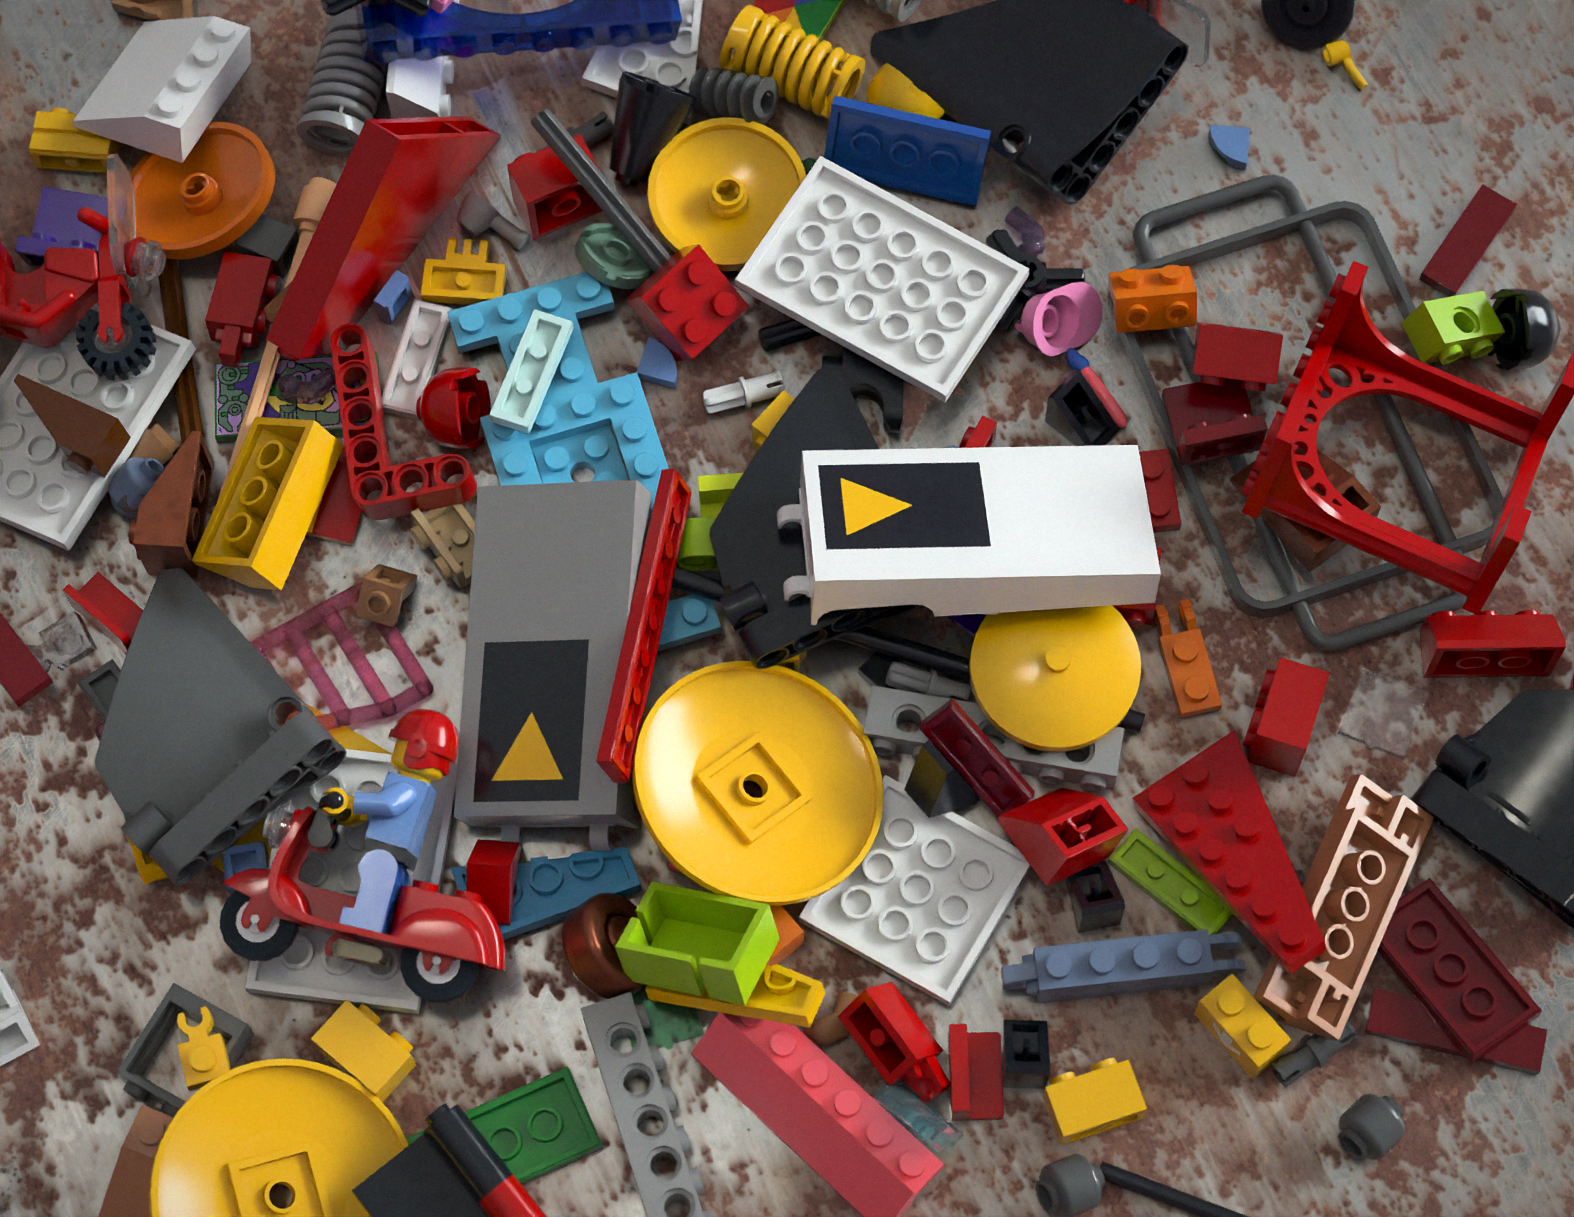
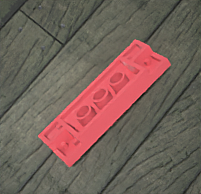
[691,1012,944,1217]

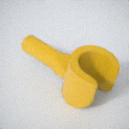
[1322,40,1368,90]

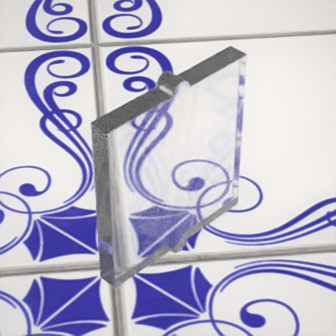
[1338,667,1429,759]

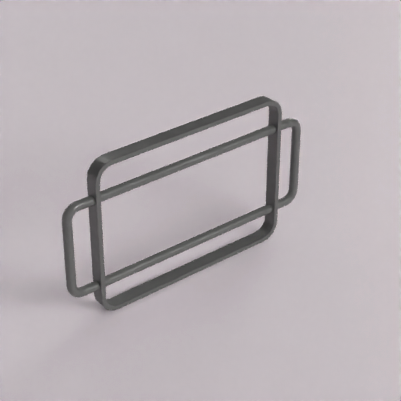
[1108,174,1504,652]

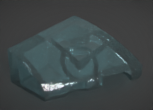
[873,1082,964,1154]

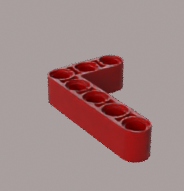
[330,323,477,520]

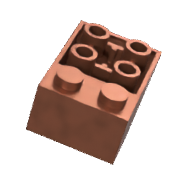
[1229,446,1381,572]

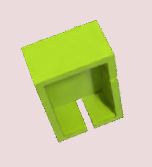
[615,882,780,1005]

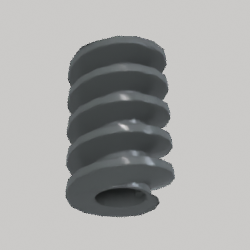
[689,66,779,124]

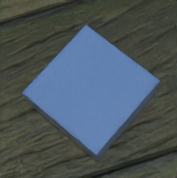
[373,270,413,325]
[222,841,269,893]

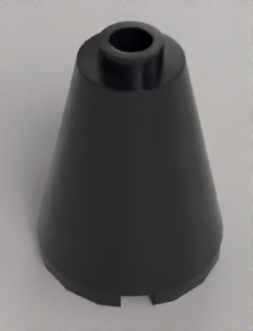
[609,71,697,187]

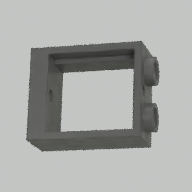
[116,983,254,1117]

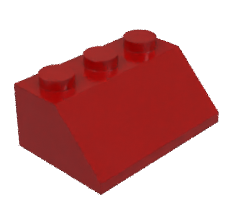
[1419,610,1566,678]

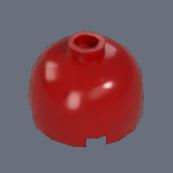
[416,368,491,449]

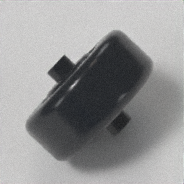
[1261,0,1358,49]

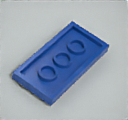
[824,96,991,206]

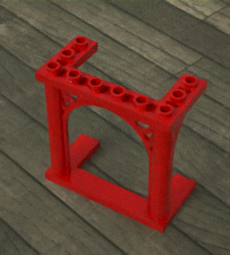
[1241,261,1574,615]

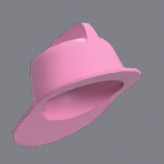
[1014,282,1102,356]

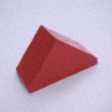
[466,839,521,926]

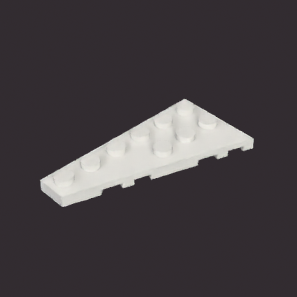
[582,0,703,125]

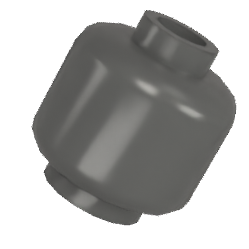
[1338,1094,1405,1160]
[1035,1154,1105,1217]

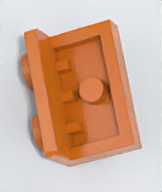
[1109,265,1197,333]

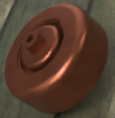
[562,893,650,999]

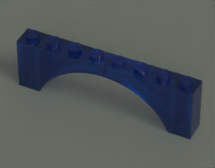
[355,0,682,63]

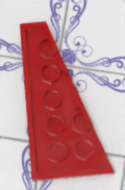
[1132,730,1326,974]

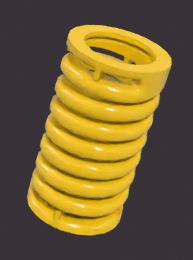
[719,5,865,120]

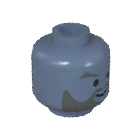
[108,457,165,519]

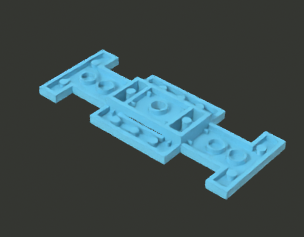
[447,272,722,652]

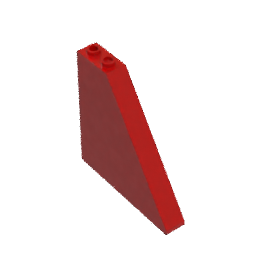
[266,116,500,361]

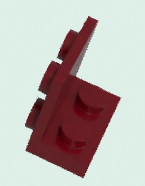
[1162,378,1268,466]

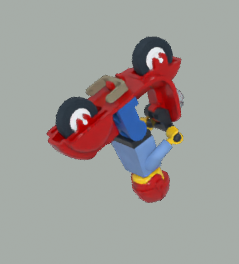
[220,709,506,1003]

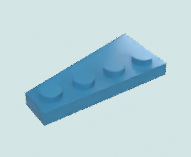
[451,847,642,940]

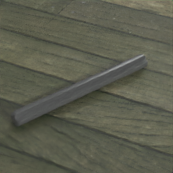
[531,109,671,273]

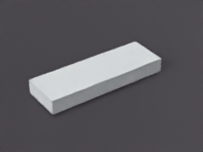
[382,299,453,421]

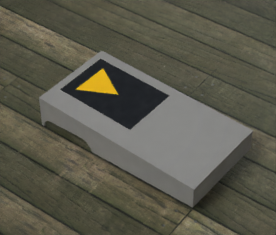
[454,480,651,852]

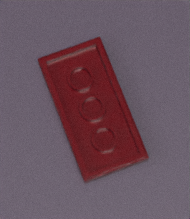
[1378,878,1542,1063]

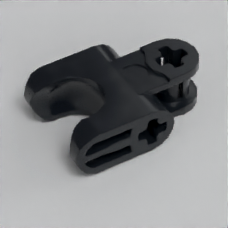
[822,346,904,433]

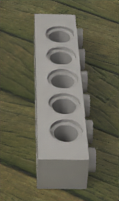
[863,685,1124,792]
[580,992,713,1217]

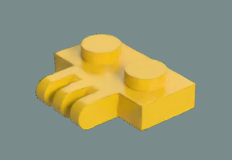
[421,238,507,305]

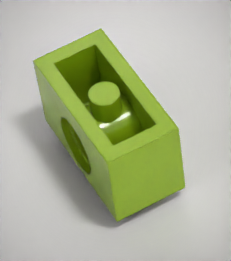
[1401,291,1505,365]

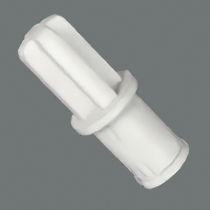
[703,370,785,414]

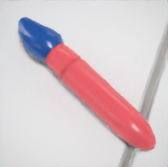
[1066,348,1127,429]

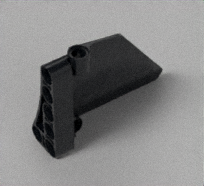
[870,0,1188,205]
[709,368,926,669]
[1410,689,1574,929]

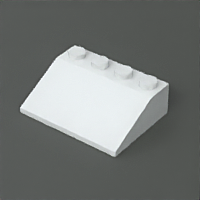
[73,16,251,163]

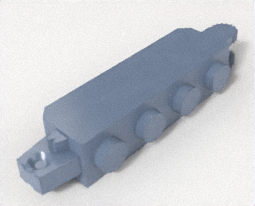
[1001,929,1246,1003]

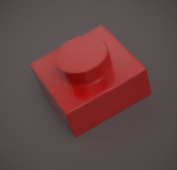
[959,415,997,448]

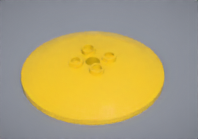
[632,661,884,906]
[149,1058,409,1217]

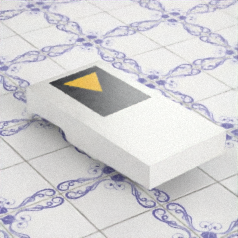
[777,445,1161,625]

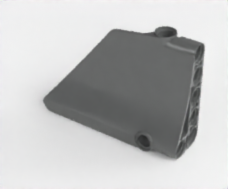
[95,568,347,886]

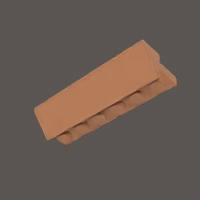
[1254,774,1434,1041]

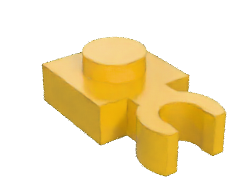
[177,1006,231,1091]

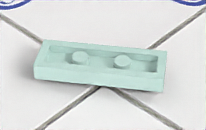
[489,309,573,434]

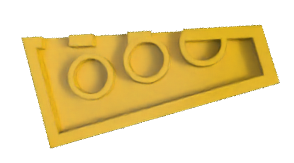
[646,964,825,1028]

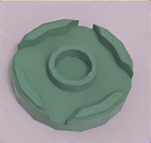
[575,223,652,289]

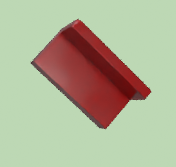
[63,572,143,654]
[948,1024,1004,1121]

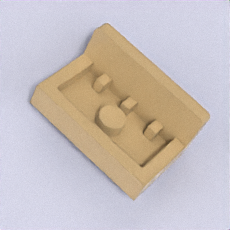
[410,504,475,590]

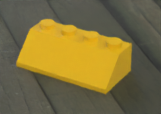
[191,417,344,591]

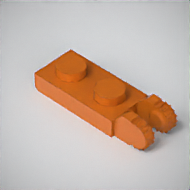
[1154,599,1222,719]

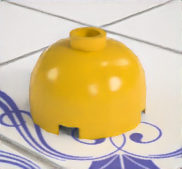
[866,63,945,119]

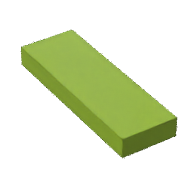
[1108,827,1234,935]

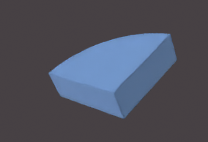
[1209,124,1250,170]
[636,337,677,389]

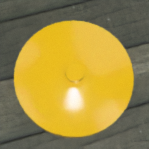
[648,117,806,271]
[969,605,1141,752]

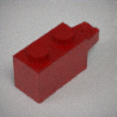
[205,252,281,368]
[838,982,951,1103]

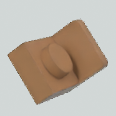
[356,564,417,627]

